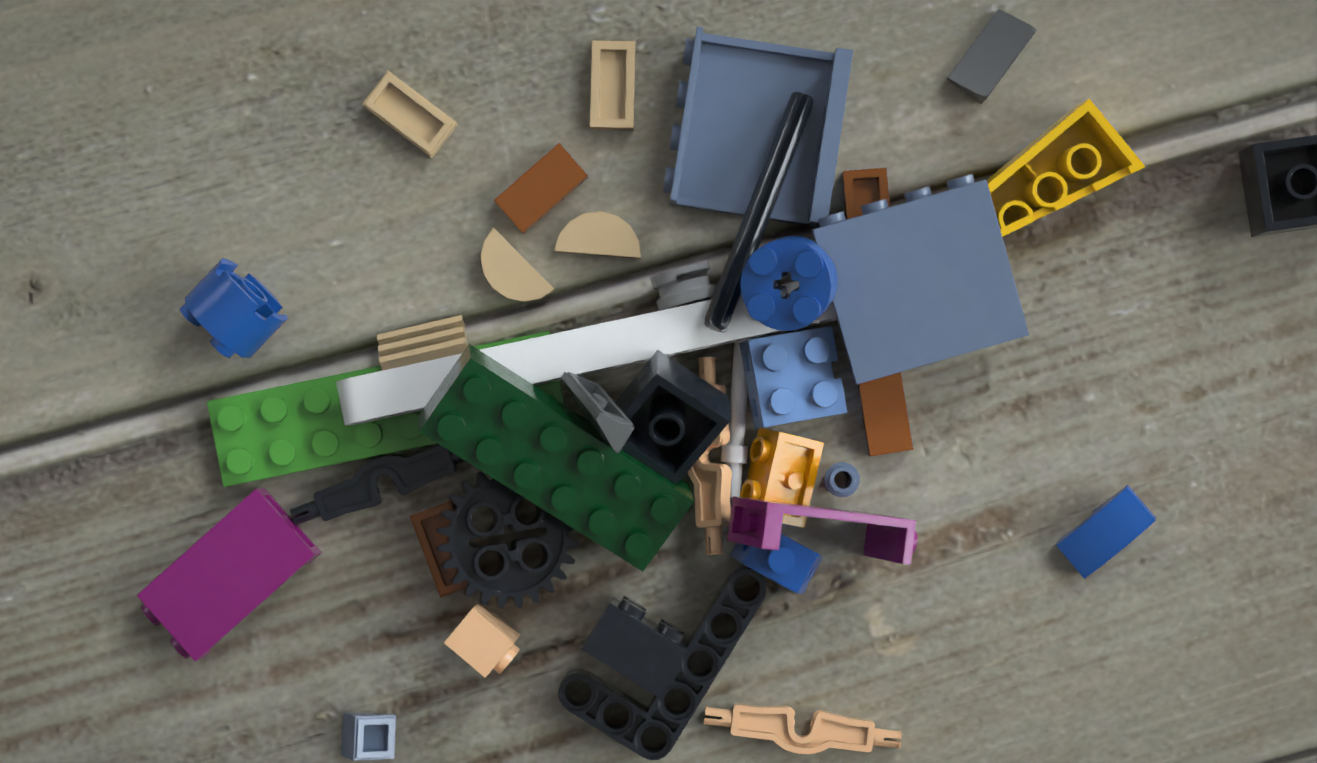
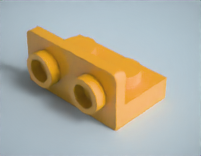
[740,428,824,528]

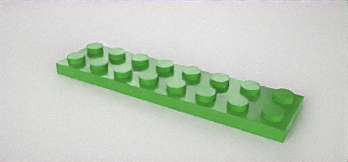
[207,331,565,487]

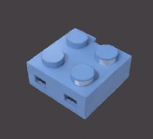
[739,326,848,429]

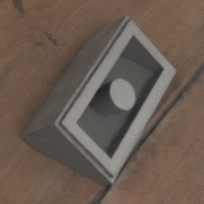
[947,9,1037,104]
[561,372,634,454]

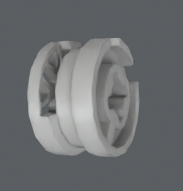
[650,262,716,311]

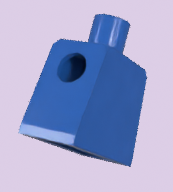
[730,533,824,595]

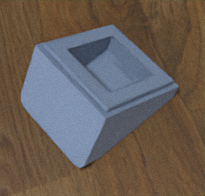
[341,713,396,761]

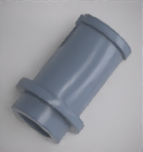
[824,462,860,497]

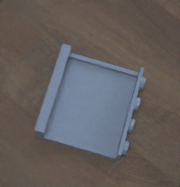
[663,27,854,227]
[811,174,1029,384]

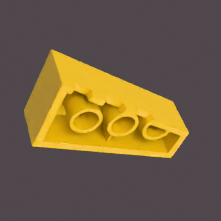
[987,98,1145,237]

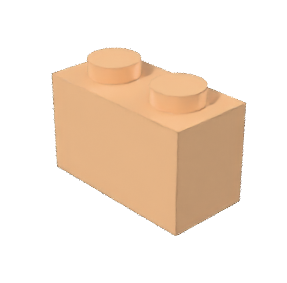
[444,603,520,678]

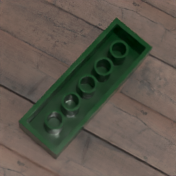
[419,344,694,572]

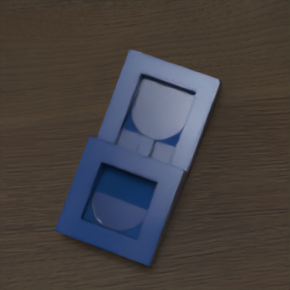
[1056,485,1156,579]

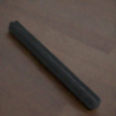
[704,92,813,333]

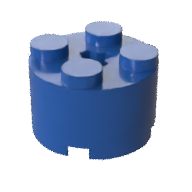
[740,236,838,331]
[180,258,288,358]

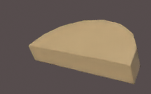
[554,211,641,259]
[480,227,555,302]

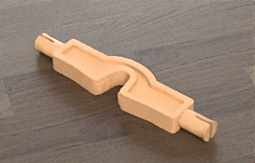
[688,357,732,555]
[703,703,902,754]

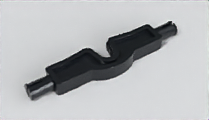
[290,445,465,526]

